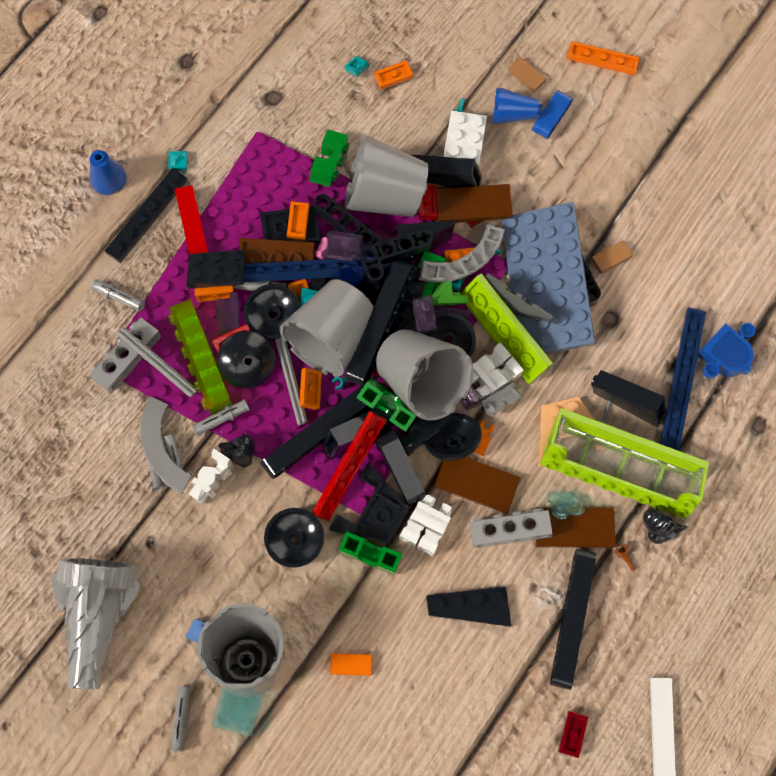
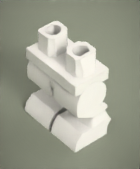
[471,342,523,399]
[189,448,235,505]
[399,495,452,557]

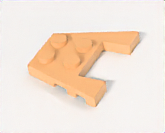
[539,397,608,466]

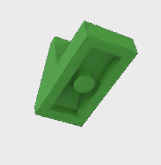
[427,281,469,306]

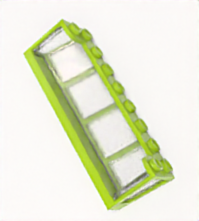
[539,408,709,519]

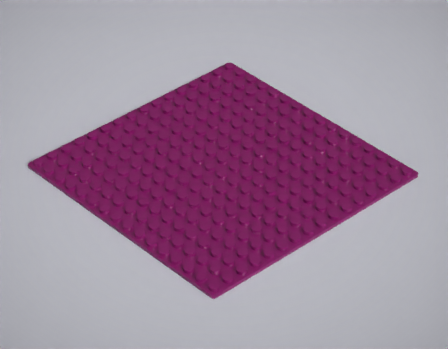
[108,132,508,515]

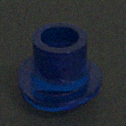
[338,264,365,289]

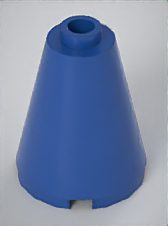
[493,88,542,124]
[90,150,127,195]

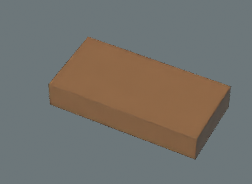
[508,57,546,92]
[591,240,633,274]

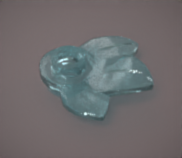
[548,491,585,519]

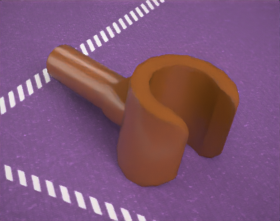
[615,543,636,571]

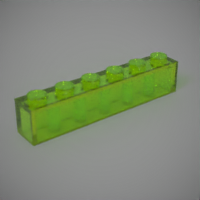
[168,299,232,415]

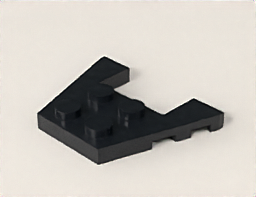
[388,388,454,456]
[329,463,409,544]

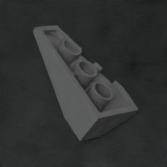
[485,273,558,324]

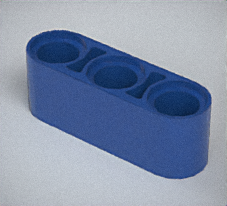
[532,90,573,139]

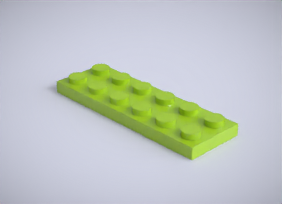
[460,274,553,384]

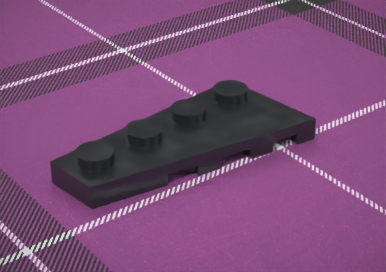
[426,586,511,627]

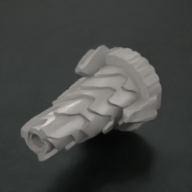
[51,558,140,689]

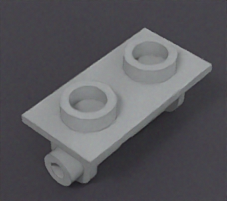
[481,382,523,416]

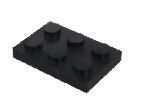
[260,206,320,243]
[186,249,246,289]

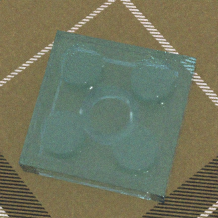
[211,687,263,737]

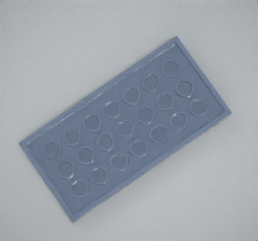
[502,202,596,354]

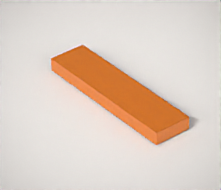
[567,41,640,75]

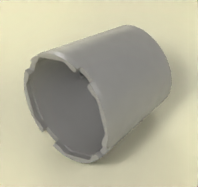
[345,135,428,217]
[280,279,374,377]
[376,329,473,420]
[197,604,284,698]

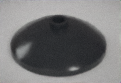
[244,284,300,340]
[420,312,476,358]
[217,331,275,389]
[425,413,482,460]
[264,508,324,568]

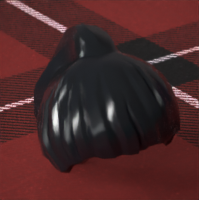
[218,433,255,468]
[643,507,688,544]

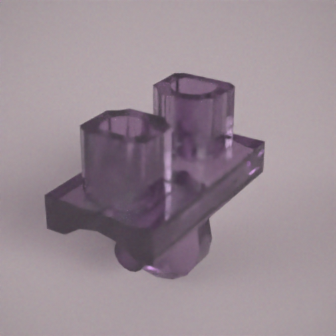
[413,295,437,333]

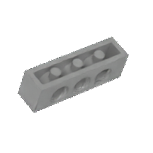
[90,318,161,394]
[469,508,552,549]

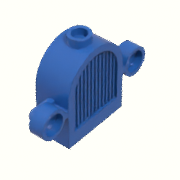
[698,323,755,379]

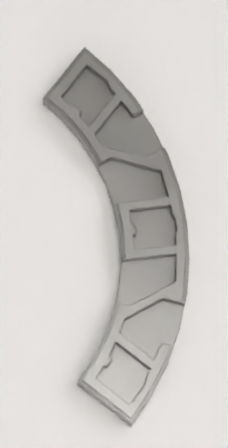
[418,224,505,283]
[141,397,191,494]

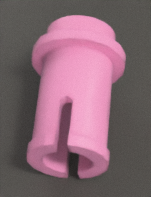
[314,237,333,260]

